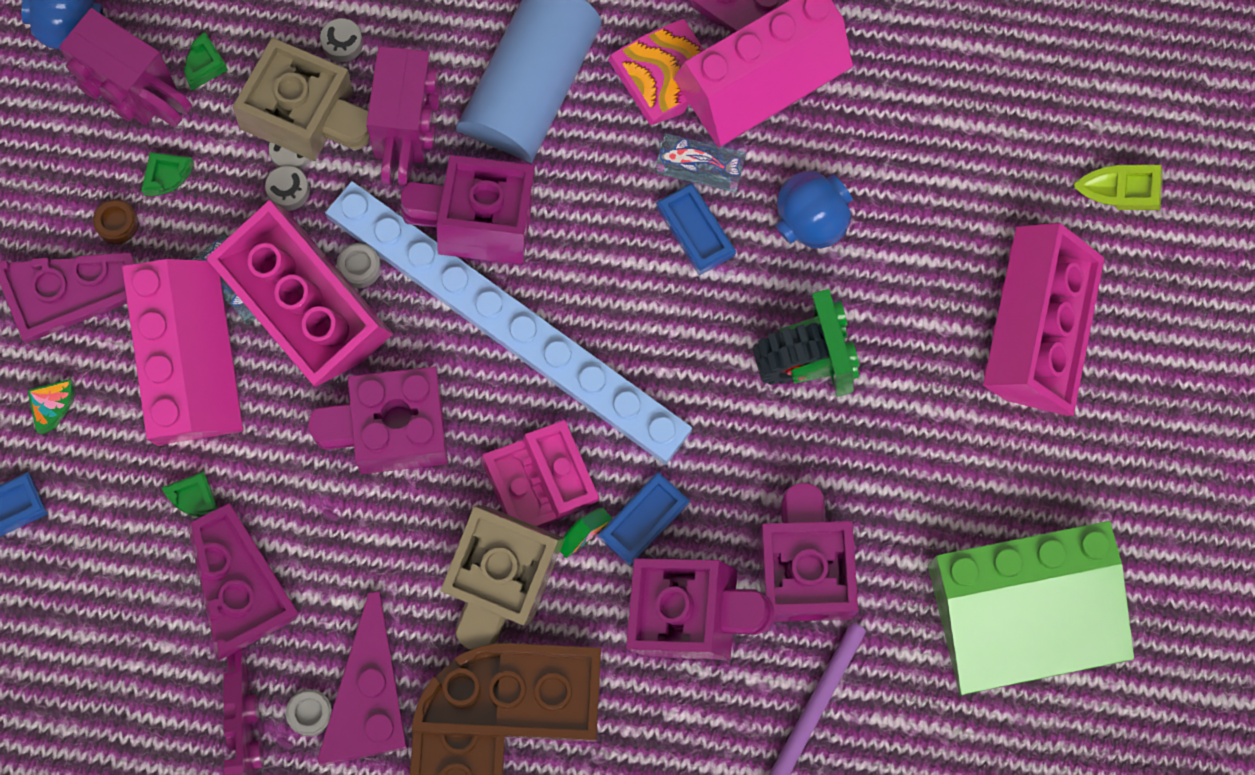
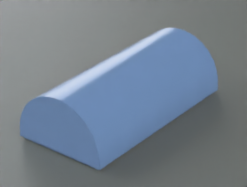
[456,0,602,164]

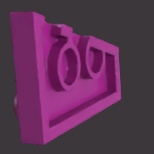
[0,252,136,344]
[188,503,299,662]

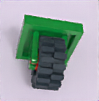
[752,289,860,397]

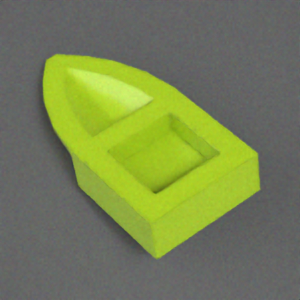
[1074,165,1163,210]

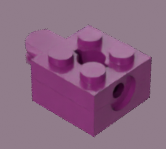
[59,8,192,127]
[366,46,442,187]
[401,155,535,265]
[308,366,448,475]
[758,483,858,622]
[626,559,774,660]

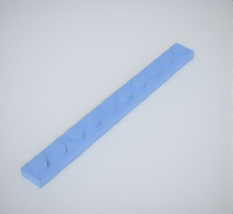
[325,181,692,465]

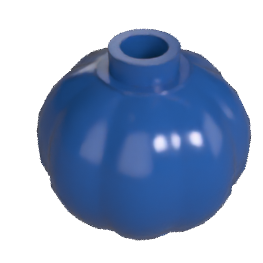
[21,0,103,49]
[775,171,853,249]

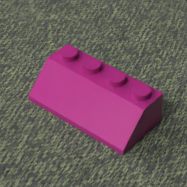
[673,0,853,148]
[206,200,393,387]
[983,223,1104,416]
[122,259,244,446]

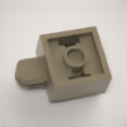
[232,37,370,161]
[441,505,565,650]

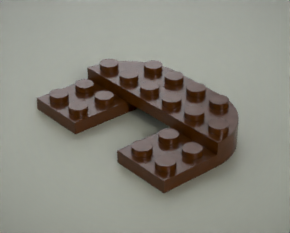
[410,643,601,775]

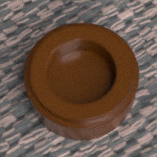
[93,199,139,244]

